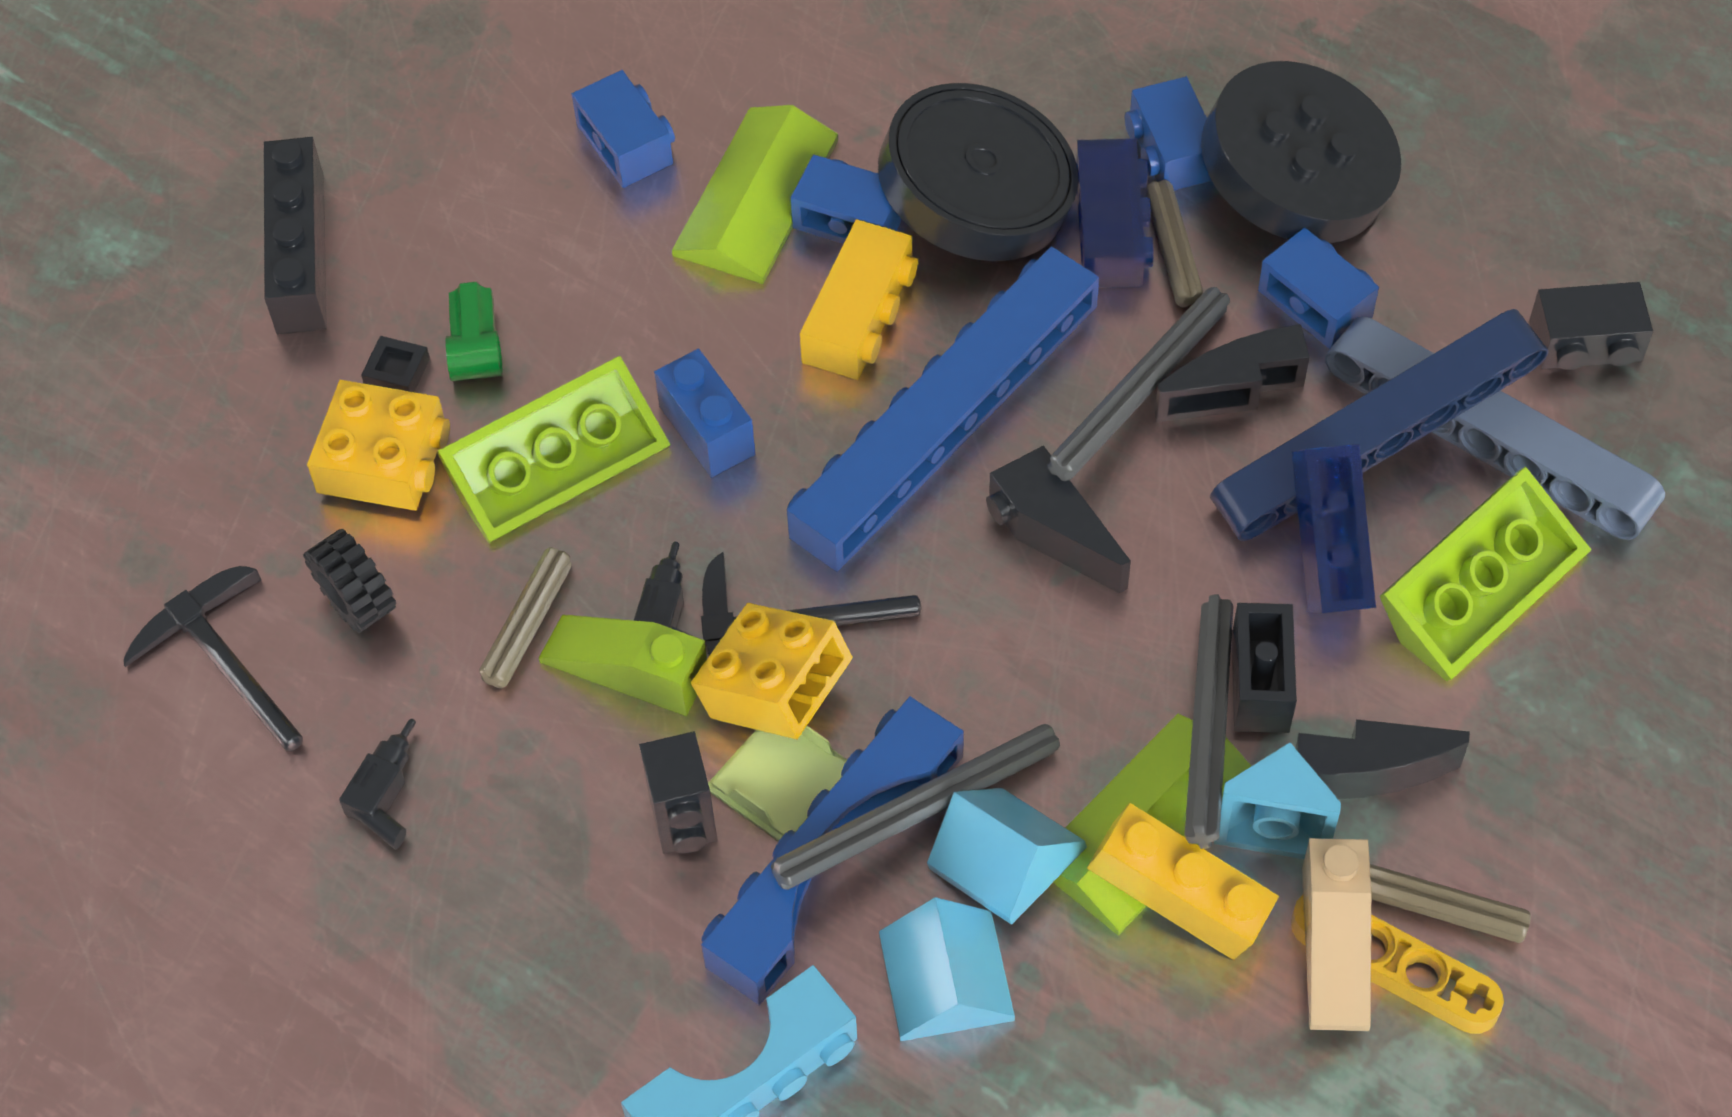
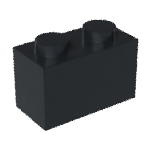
[1529,282,1653,370]
[1232,603,1297,733]
[639,731,718,854]

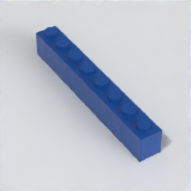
[787,246,1099,572]

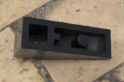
[986,445,1131,593]

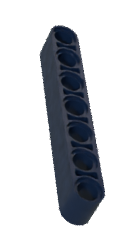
[1210,309,1549,541]

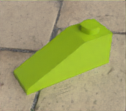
[539,614,707,717]

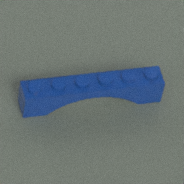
[701,696,964,1006]

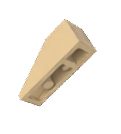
[1302,838,1371,1031]

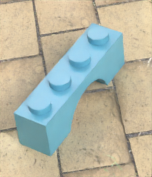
[621,965,858,1117]

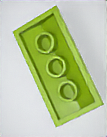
[672,105,838,284]
[437,356,671,543]
[1379,467,1591,681]
[1053,713,1251,936]

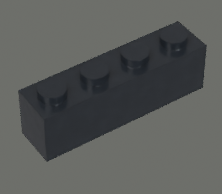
[264,137,327,334]

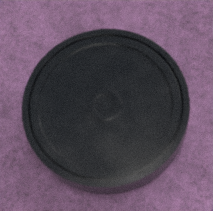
[1201,61,1401,243]
[878,83,1079,261]

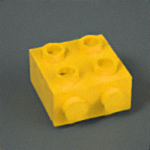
[307,379,450,511]
[690,603,853,740]

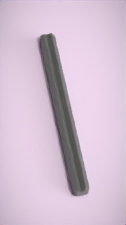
[1048,287,1230,481]
[1185,594,1234,849]
[771,724,1060,890]

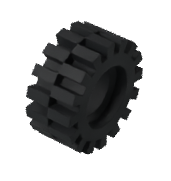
[303,529,396,633]

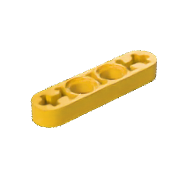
[1291,895,1504,1034]

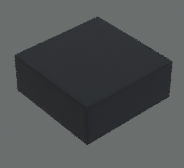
[361,336,430,392]

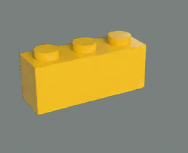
[800,219,918,380]
[1087,803,1279,960]

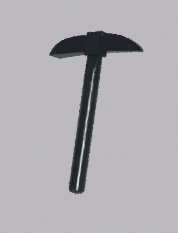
[701,552,922,656]
[123,566,303,751]

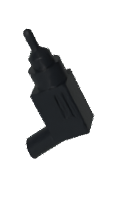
[634,541,700,639]
[339,719,416,849]

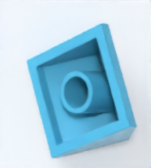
[1214,743,1341,859]
[927,788,1087,925]
[879,897,1015,1042]

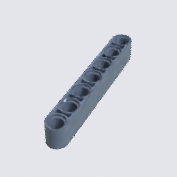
[1325,317,1665,540]

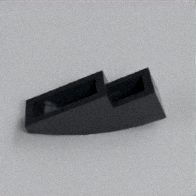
[1155,324,1310,422]
[1295,719,1470,799]

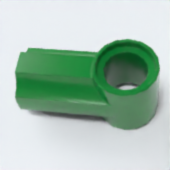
[445,282,503,381]

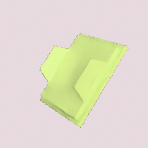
[708,726,847,842]

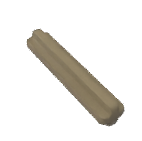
[1146,179,1203,308]
[479,547,572,688]
[1370,864,1531,943]

